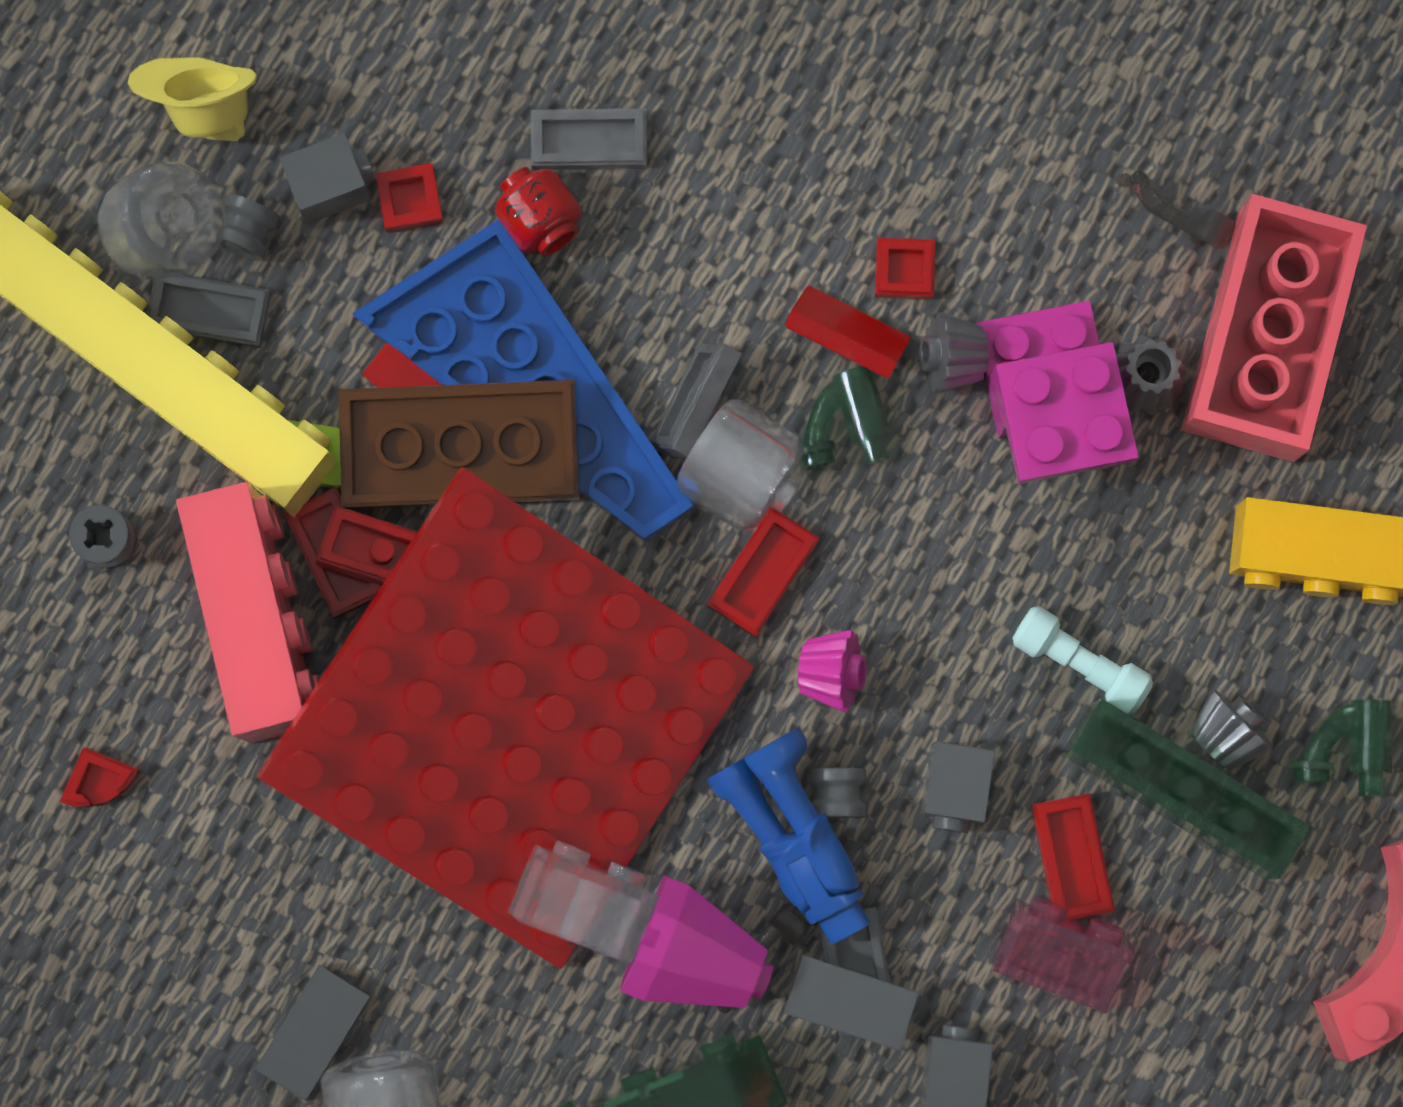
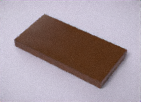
[339,380,580,509]

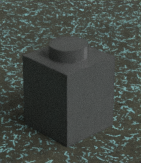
[279,133,376,224]
[920,741,995,833]
[919,1025,993,1107]

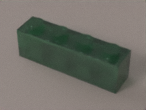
[1061,698,1311,880]

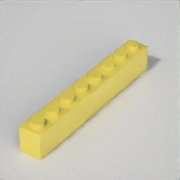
[0,191,337,517]

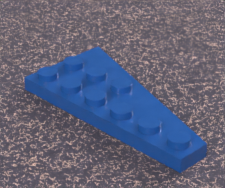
[352,219,694,542]

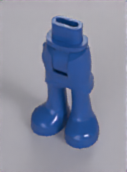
[706,727,871,945]

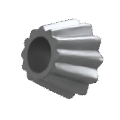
[919,313,989,394]
[1116,335,1187,415]
[1190,688,1273,771]

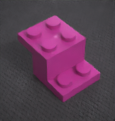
[976,301,1139,484]

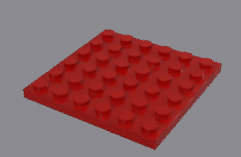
[256,468,755,969]

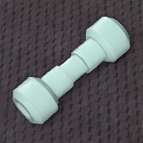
[1012,606,1153,715]

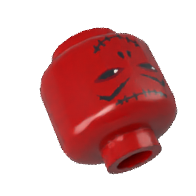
[495,167,582,257]

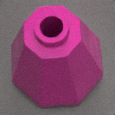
[619,875,774,1008]

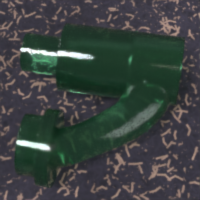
[792,366,891,471]
[1289,700,1393,797]

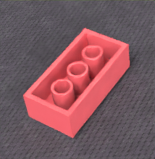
[1181,194,1367,462]
[176,481,320,743]

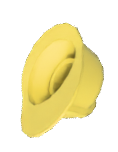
[128,58,257,141]

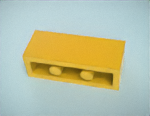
[1229,497,1403,605]

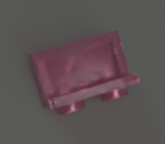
[992,897,1135,1013]

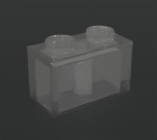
[507,840,659,964]

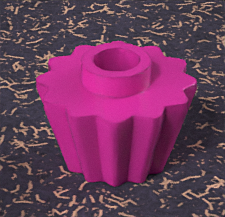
[798,630,867,713]

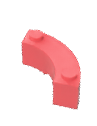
[1313,839,1403,1062]

